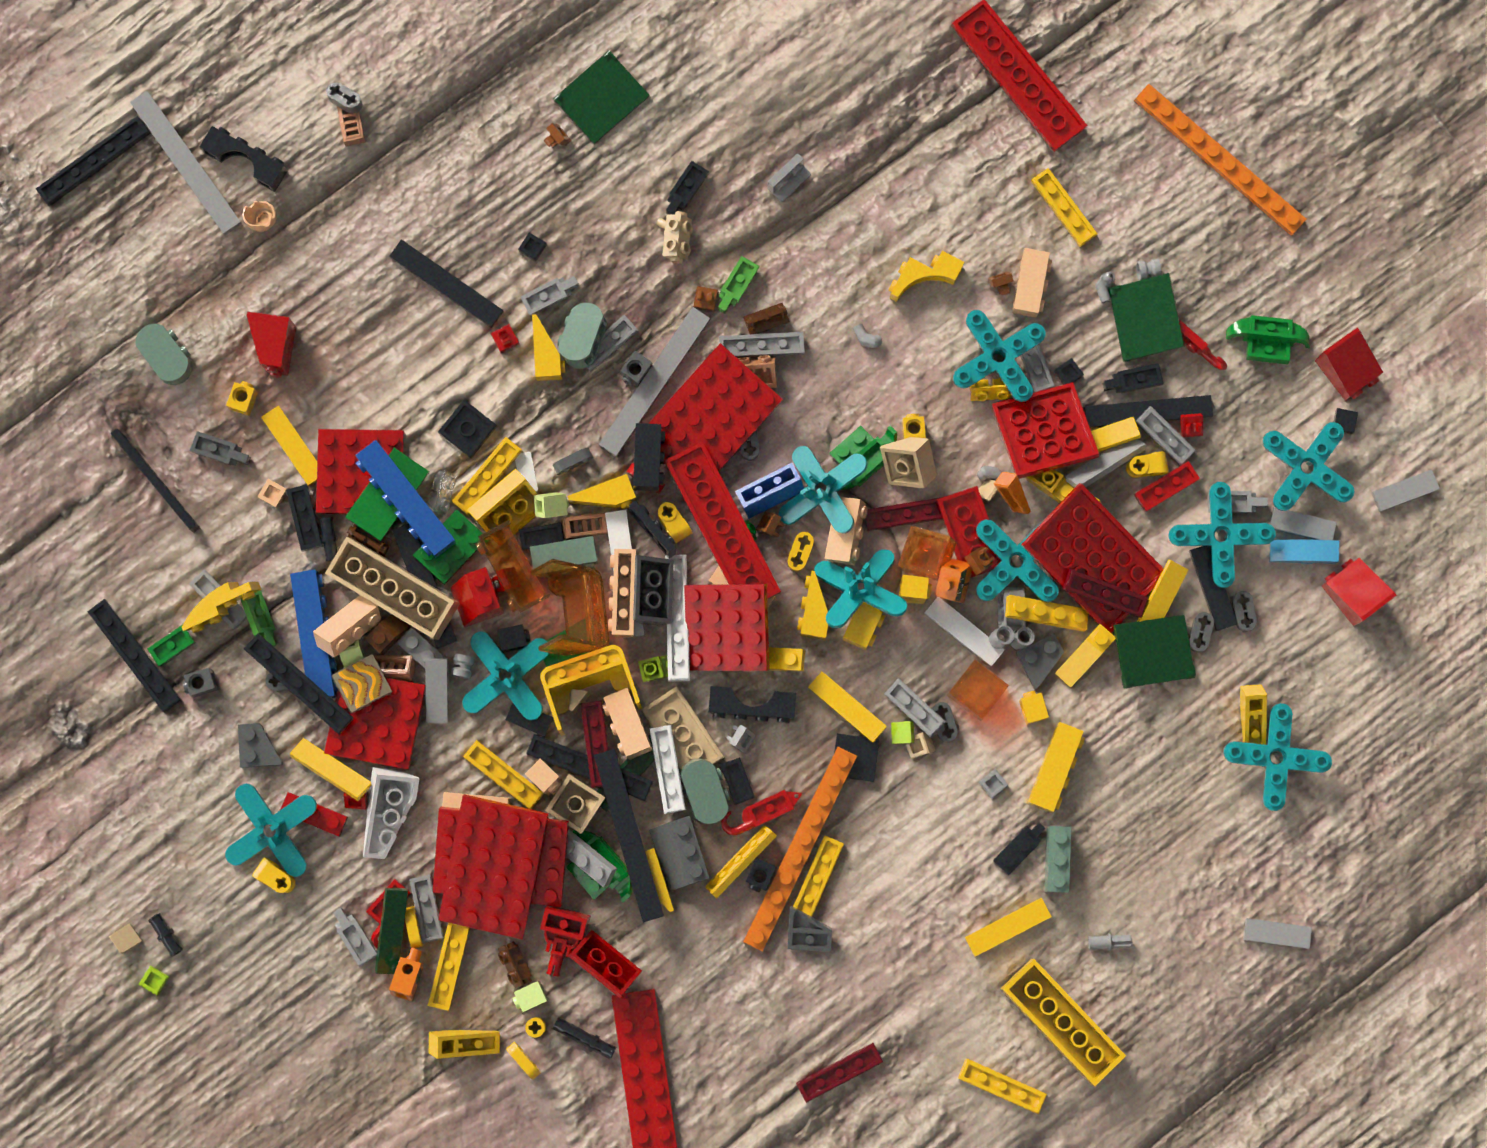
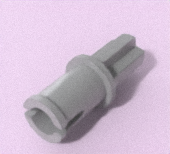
[1088,933,1132,951]

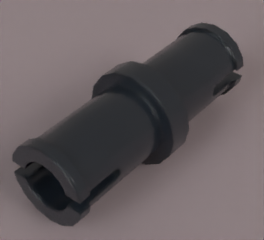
[319,517,338,562]
[148,913,183,957]

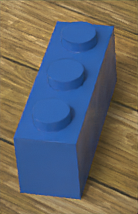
[735,463,804,519]

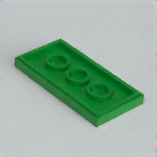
[345,448,430,542]

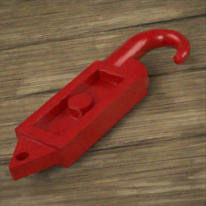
[1179,319,1227,370]
[721,790,802,836]

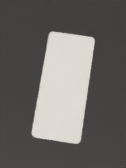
[515,452,538,491]

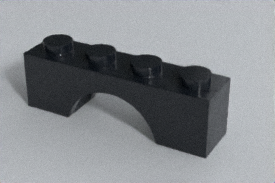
[199,126,287,192]
[708,686,796,724]

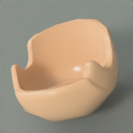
[242,201,277,232]

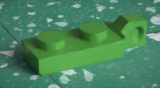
[718,256,760,314]
[241,591,276,646]

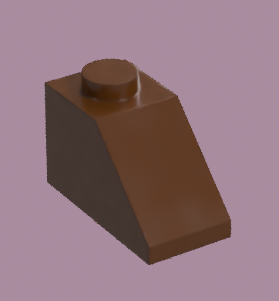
[364,614,412,655]

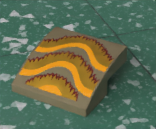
[332,654,392,714]

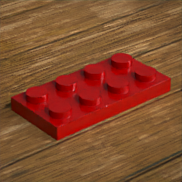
[937,486,1002,578]

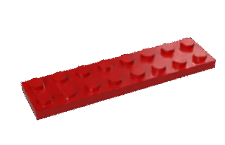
[951,0,1088,152]
[664,441,781,599]
[611,989,677,1148]

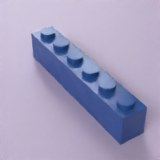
[355,440,456,558]
[290,569,339,698]

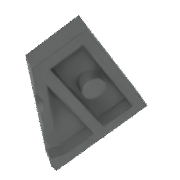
[1016,634,1064,690]
[238,723,283,768]
[787,906,832,952]

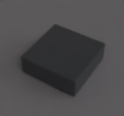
[518,232,547,262]
[1054,358,1084,385]
[1333,408,1358,434]

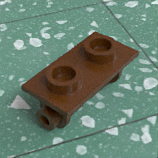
[743,303,790,335]
[347,524,393,557]
[498,941,532,989]

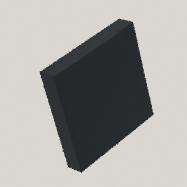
[438,399,497,458]
[834,733,880,782]

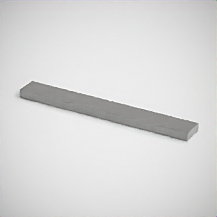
[130,91,242,235]
[599,307,710,457]

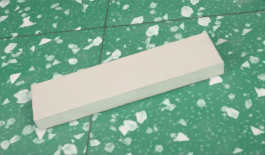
[925,597,1004,667]
[650,725,686,814]

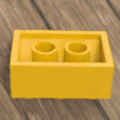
[467,469,538,547]

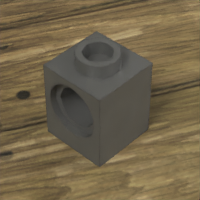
[620,351,653,386]
[183,668,219,698]

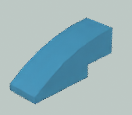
[1269,540,1339,564]

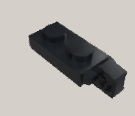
[666,161,709,215]
[1102,363,1164,393]
[993,822,1046,876]

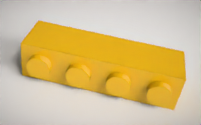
[1027,722,1085,813]

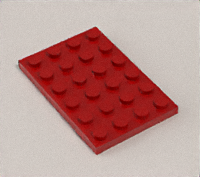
[648,343,783,472]
[1021,483,1164,633]
[438,794,549,940]
[433,806,569,907]

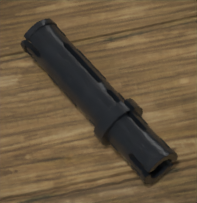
[552,1017,617,1060]

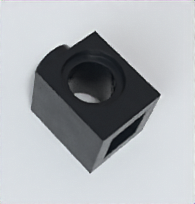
[497,624,531,653]
[746,858,776,893]

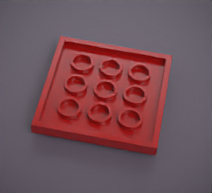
[992,382,1099,479]
[316,429,404,514]
[684,584,770,671]
[324,677,426,770]

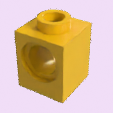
[226,381,258,416]
[902,414,926,439]
[1019,690,1049,725]

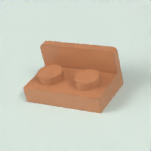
[738,355,777,388]

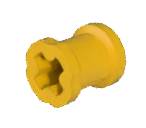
[525,1017,546,1038]

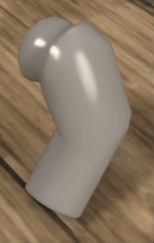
[1096,272,1115,303]
[853,324,882,348]
[977,466,1002,481]

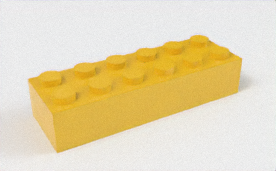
[1000,959,1126,1086]

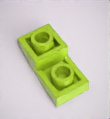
[638,655,668,682]

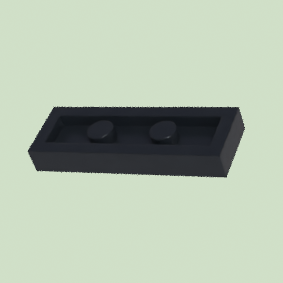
[286,484,323,552]
[629,501,676,559]

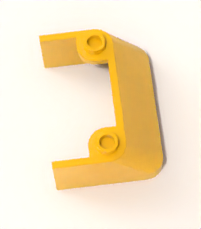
[540,645,642,736]

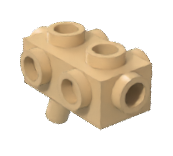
[657,211,693,264]

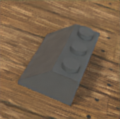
[633,555,674,626]
[649,816,710,892]

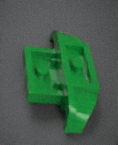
[1226,315,1310,365]
[829,425,897,490]
[566,830,633,903]

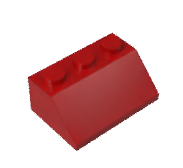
[569,929,642,998]

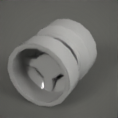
[1136,259,1162,281]
[450,654,475,679]

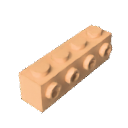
[608,549,637,638]

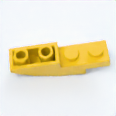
[1025,470,1101,503]
[182,582,262,633]
[769,647,806,672]

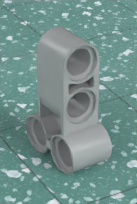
[989,586,1035,650]

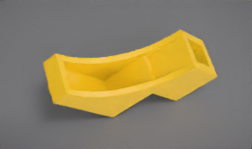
[888,251,965,302]

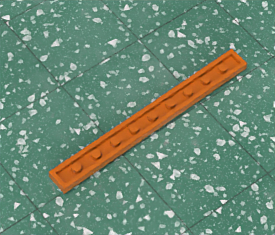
[1134,84,1306,236]
[743,747,857,951]

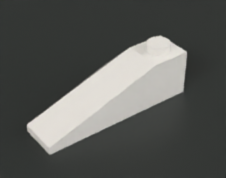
[363,767,419,859]

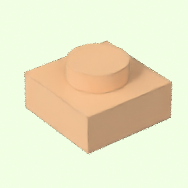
[258,479,287,508]

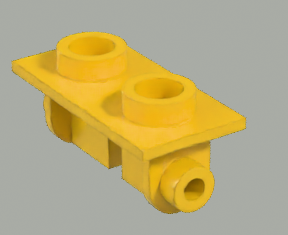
[969,378,1013,401]

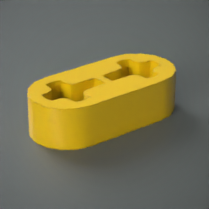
[787,532,814,572]
[405,906,423,948]
[506,1041,541,1080]

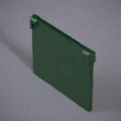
[553,50,650,144]
[1108,273,1185,362]
[1113,615,1196,689]

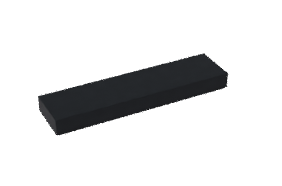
[1189,546,1237,631]

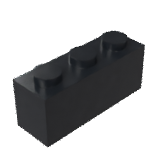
[633,423,665,491]

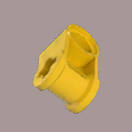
[1126,451,1169,478]
[658,502,693,544]
[252,857,296,893]

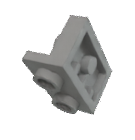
[767,153,811,202]

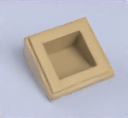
[979,479,998,504]
[569,689,590,714]
[906,732,935,759]
[109,923,142,954]

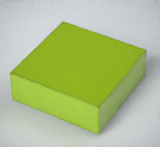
[891,721,914,744]
[139,965,170,996]

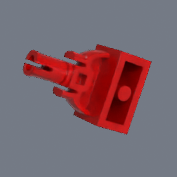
[540,906,591,977]

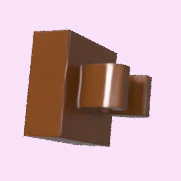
[544,123,572,148]
[988,272,1014,295]
[693,286,718,312]
[756,511,785,537]
[965,546,995,575]

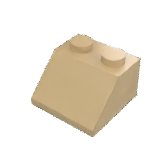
[880,437,937,488]
[545,774,605,834]

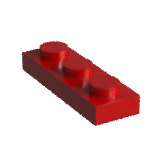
[1134,461,1200,512]
[280,792,348,837]

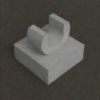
[726,725,756,753]

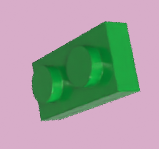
[147,624,196,667]

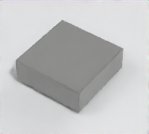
[978,769,1009,799]

